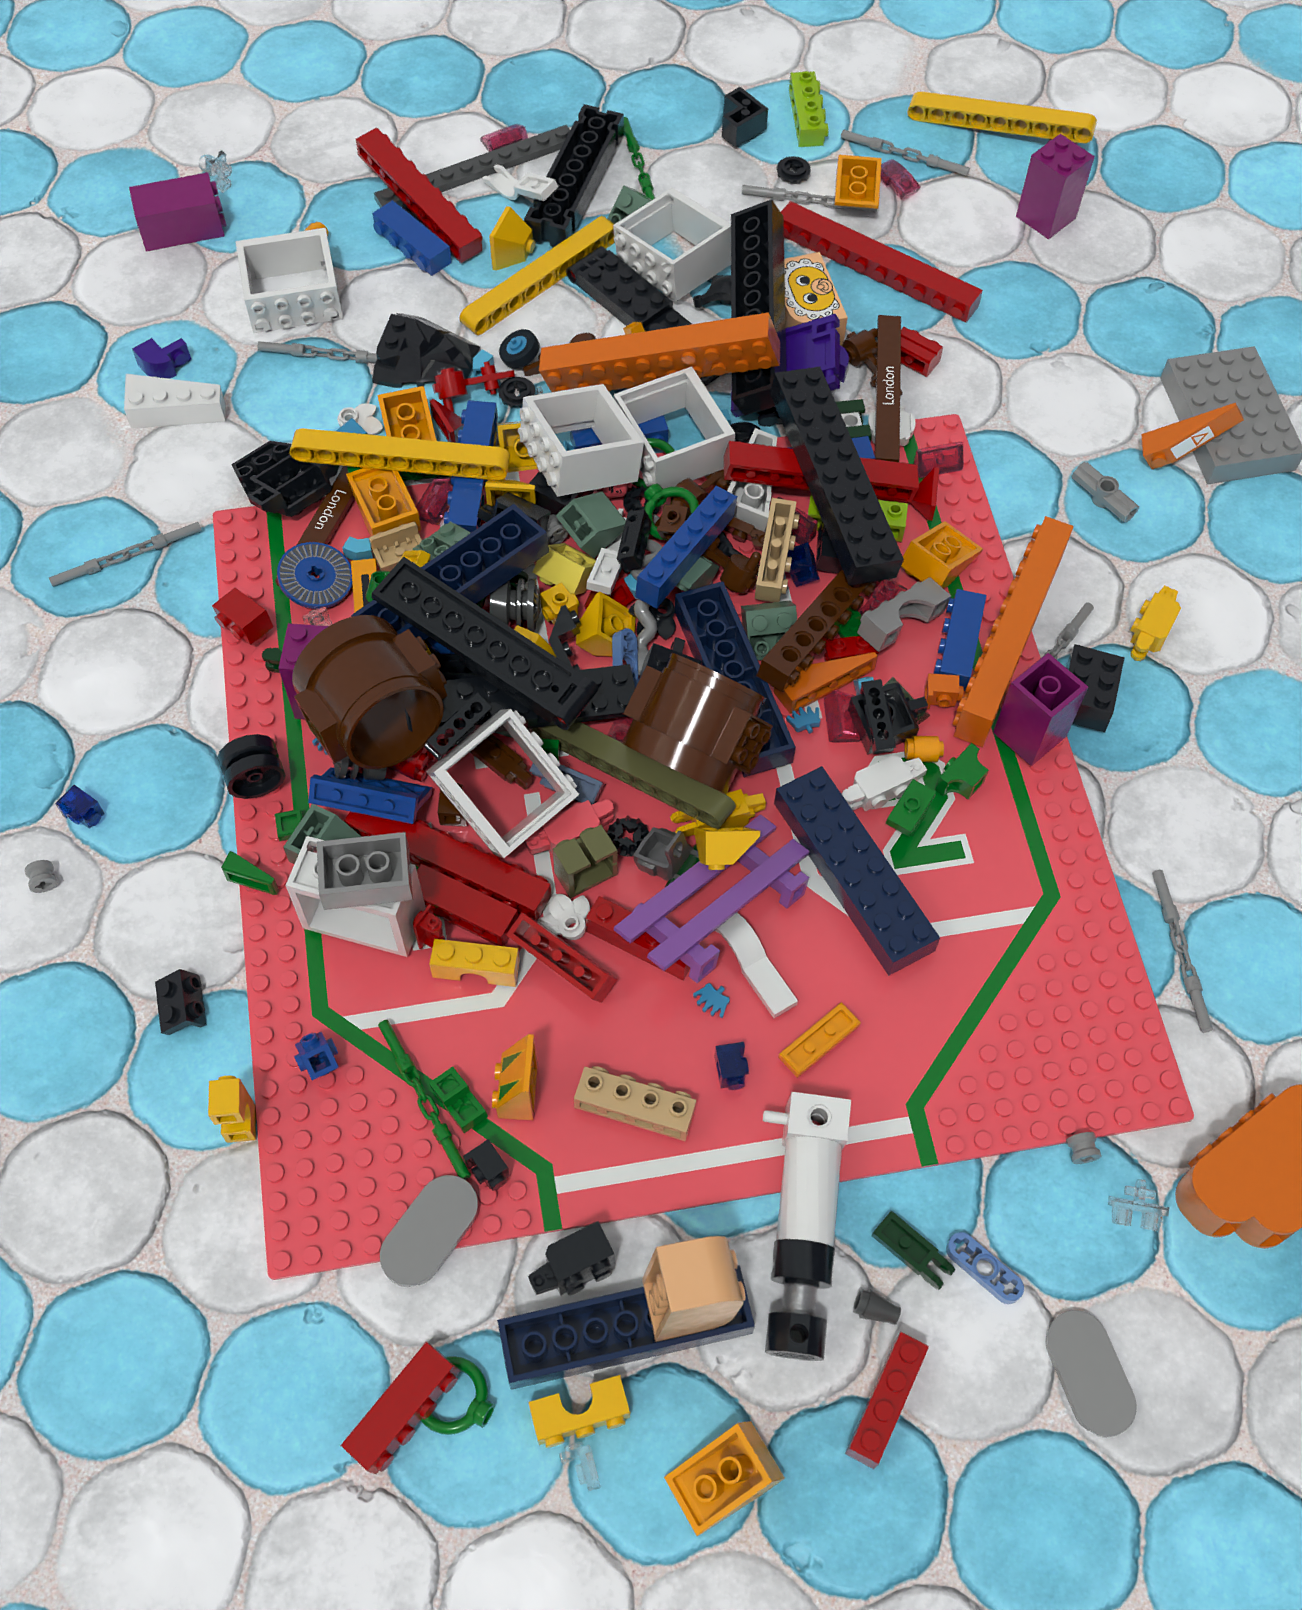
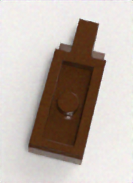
[723,517,765,550]
[470,734,533,790]

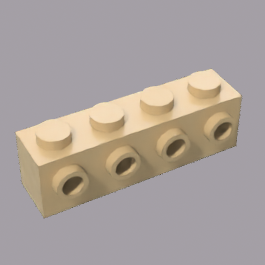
[755,498,800,602]
[574,1066,696,1141]

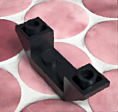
[549,605,581,670]

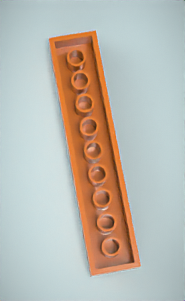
[539,312,780,392]
[952,516,1074,748]

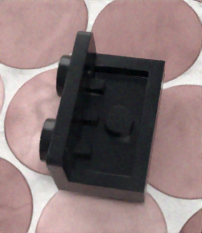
[155,969,206,1035]

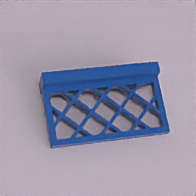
[308,767,433,824]

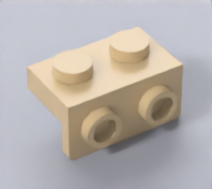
[369,522,422,571]

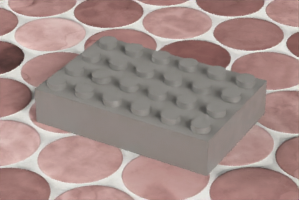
[1160,346,1302,485]

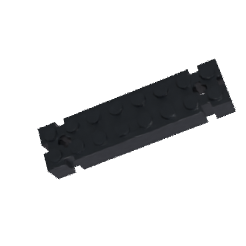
[524,104,624,247]

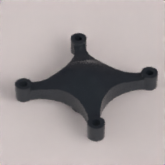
[693,275,731,308]

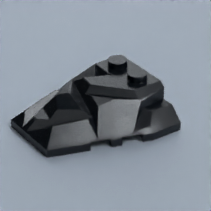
[372,313,481,388]
[231,441,340,517]

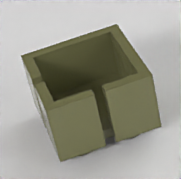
[553,825,618,899]

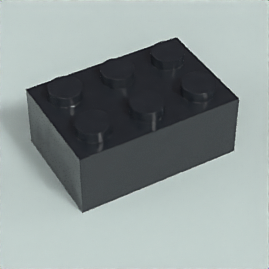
[1066,644,1125,733]

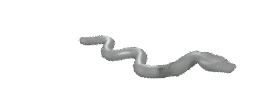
[629,514,663,676]

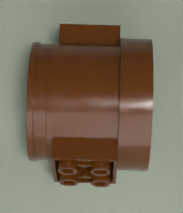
[292,615,447,769]
[622,653,773,794]

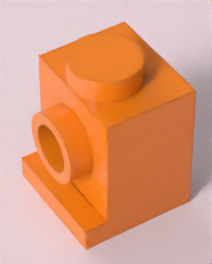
[924,673,964,709]

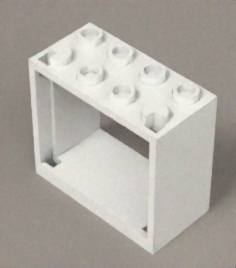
[613,187,731,301]
[235,228,343,333]
[614,366,735,489]
[518,384,644,497]
[426,709,579,858]
[285,836,426,957]

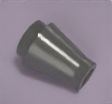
[853,1289,901,1325]

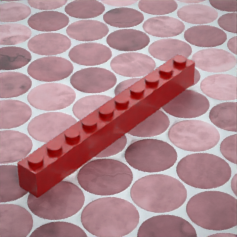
[781,201,983,323]

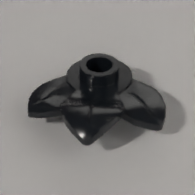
[628,598,675,640]

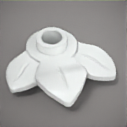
[337,403,383,435]
[537,894,590,940]

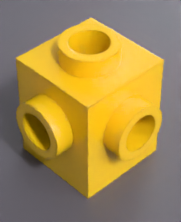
[540,582,579,625]

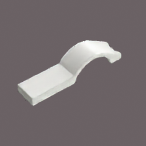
[482,164,559,201]
[587,508,626,595]
[713,912,798,1018]

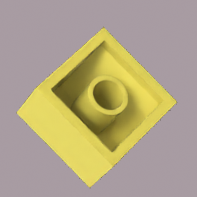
[532,543,596,595]

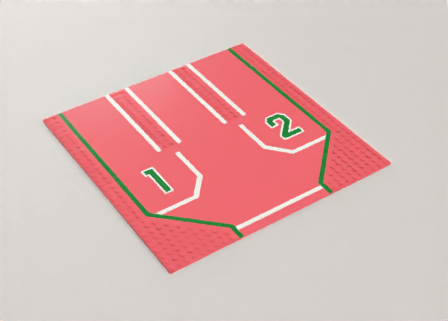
[213,414,1194,1280]

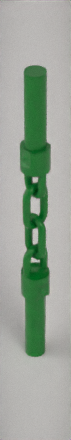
[624,117,655,200]
[378,1020,471,1180]

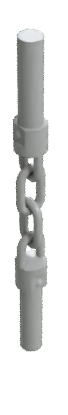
[841,130,970,176]
[742,185,877,212]
[257,341,377,364]
[49,522,202,587]
[1044,602,1094,660]
[1152,870,1213,1033]

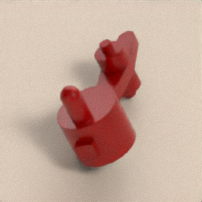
[432,361,515,412]

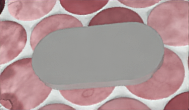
[380,1175,478,1287]
[1045,1310,1136,1437]

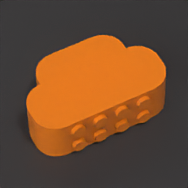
[1175,1084,1302,1248]

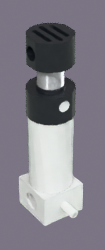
[763,1092,851,1361]

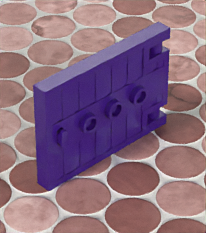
[731,314,840,417]

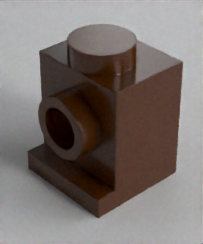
[657,501,692,540]
[438,783,467,826]

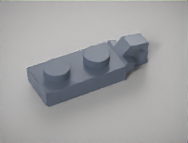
[529,763,604,805]

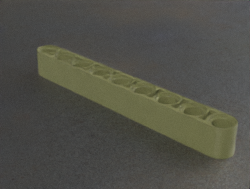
[531,722,736,829]

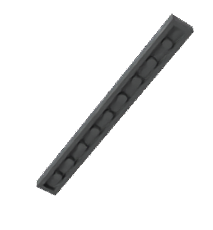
[374,125,570,208]

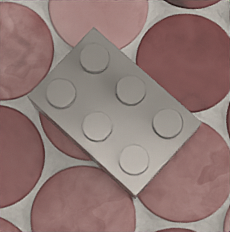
[317,832,413,910]

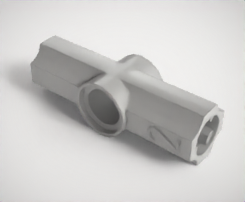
[1072,461,1140,523]

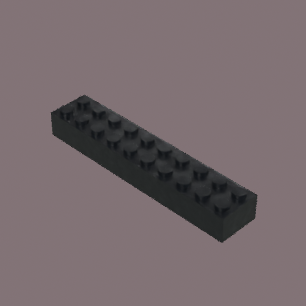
[731,199,786,416]
[770,367,904,586]

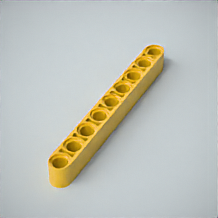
[907,91,1097,143]
[459,216,615,335]
[290,428,510,480]

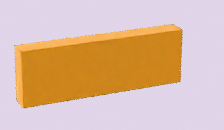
[778,1002,861,1078]

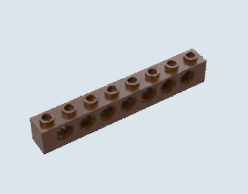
[756,569,883,692]

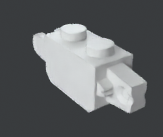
[842,755,927,811]

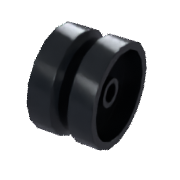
[217,734,286,799]

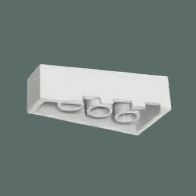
[124,374,226,428]
[727,428,777,532]

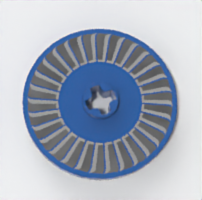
[277,542,352,609]

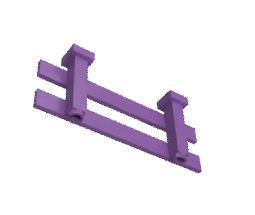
[614,814,809,983]

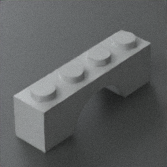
[857,577,951,652]

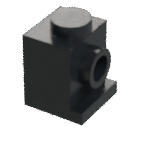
[463,1139,510,1191]

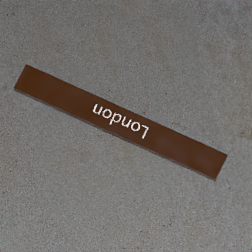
[875,315,901,462]
[275,466,355,586]

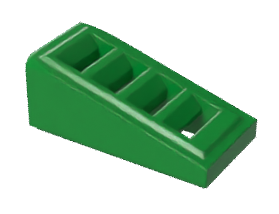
[221,851,279,895]

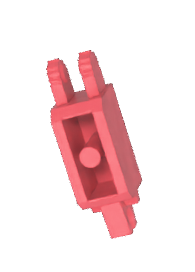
[524,800,614,855]

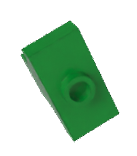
[935,743,989,800]
[886,779,936,837]

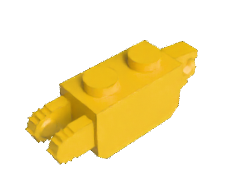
[1130,585,1181,662]
[670,789,766,837]

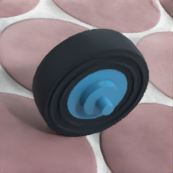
[499,329,540,369]

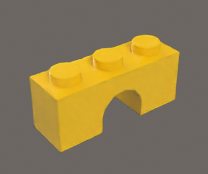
[429,939,520,987]
[208,1075,256,1143]
[528,1375,630,1448]

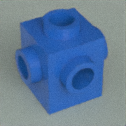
[294,1031,339,1080]

